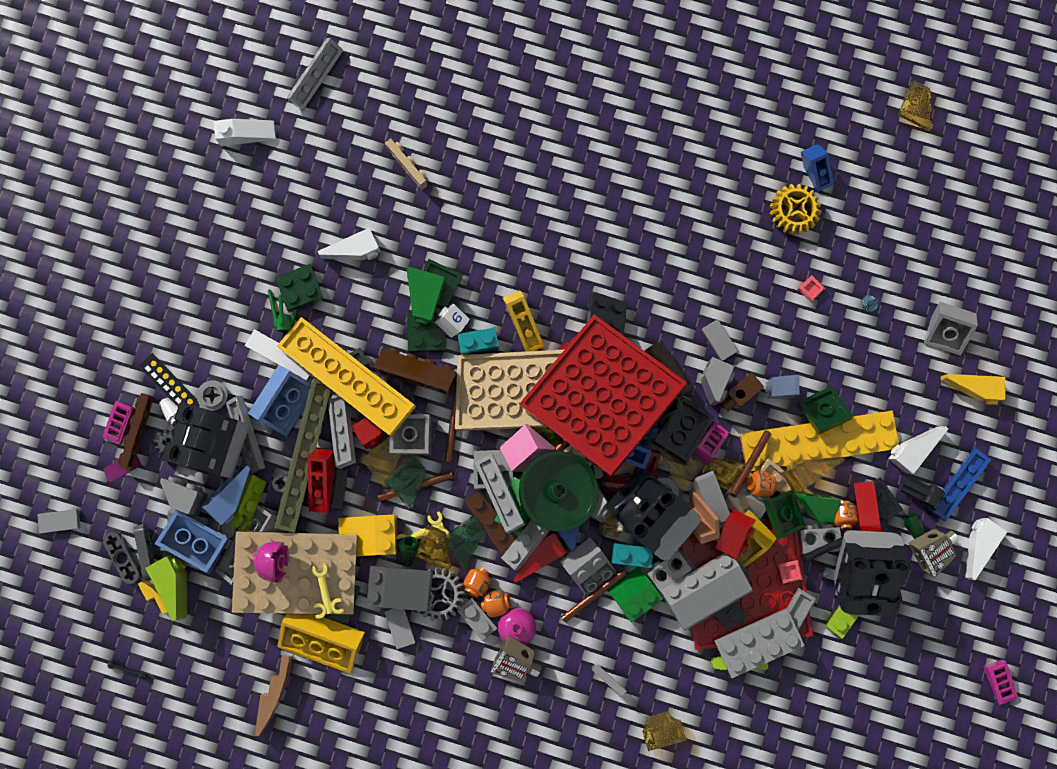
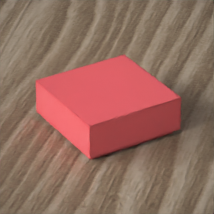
[797,275,825,302]
[777,560,803,584]

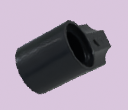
[901,476,945,511]

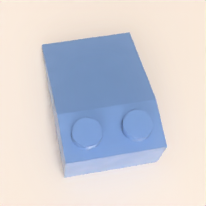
[200,465,250,525]

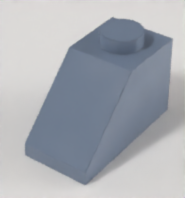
[765,375,800,399]

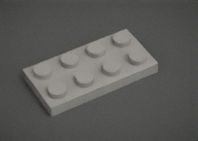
[714,608,805,678]

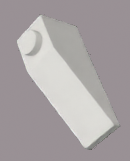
[214,119,276,146]
[318,228,381,260]
[888,426,948,474]
[965,518,1007,580]

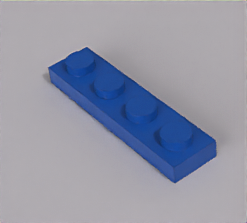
[928,448,991,521]

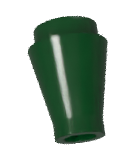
[903,513,925,539]
[399,536,419,566]

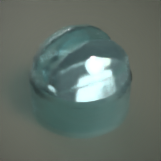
[862,295,879,312]

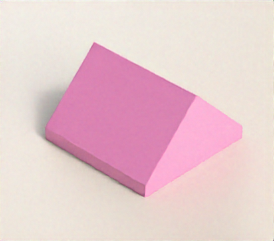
[500,424,555,472]

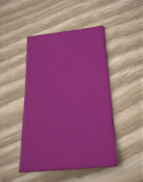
[103,456,142,483]

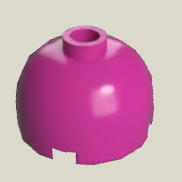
[252,541,289,583]
[498,607,537,645]

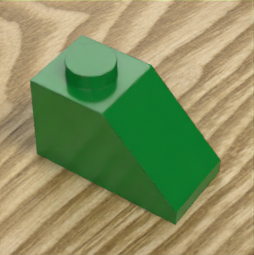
[796,492,840,525]

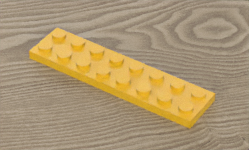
[277,317,416,437]
[740,410,899,471]

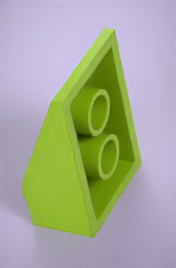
[145,556,187,621]

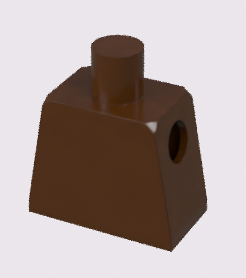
[721,372,764,412]

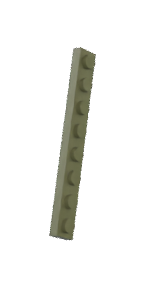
[274,378,331,533]

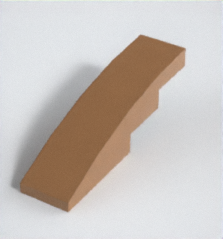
[255,655,293,736]

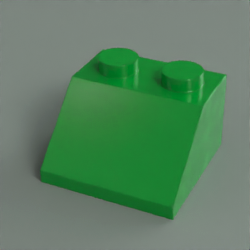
[607,566,663,623]

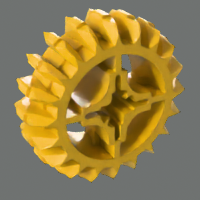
[770,184,821,235]

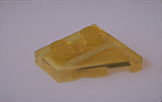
[898,81,933,131]
[361,436,401,488]
[662,452,705,493]
[415,524,452,572]

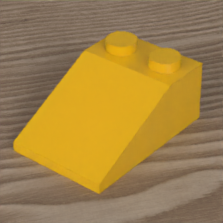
[338,514,398,556]

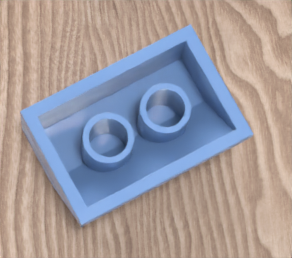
[248,365,311,437]
[155,510,228,575]

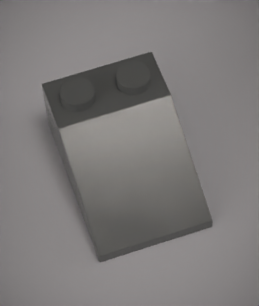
[367,566,433,611]

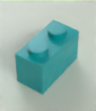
[457,327,499,355]
[611,543,653,568]

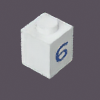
[435,304,470,338]

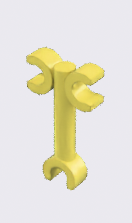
[397,512,450,542]
[312,563,344,619]

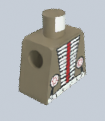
[908,529,959,578]
[491,636,541,681]

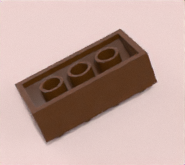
[374,348,457,396]

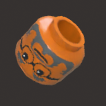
[747,471,778,498]
[833,501,859,531]
[463,567,492,598]
[481,590,511,618]

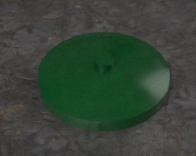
[519,451,598,531]

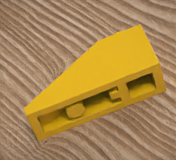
[503,291,544,352]
[941,374,1005,405]

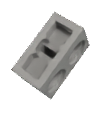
[798,524,841,554]
[648,549,696,592]

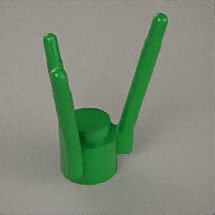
[268,289,298,331]

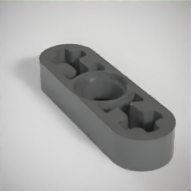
[134,524,155,581]
[103,532,142,584]

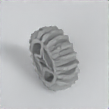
[418,568,465,621]

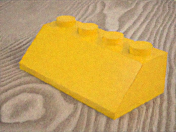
[277,613,365,674]

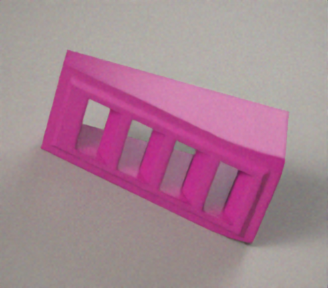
[102,401,136,445]
[693,421,730,464]
[983,660,1018,705]

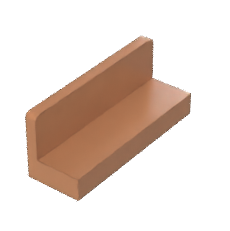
[686,488,720,544]

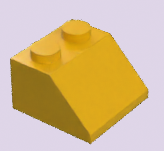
[716,510,777,568]

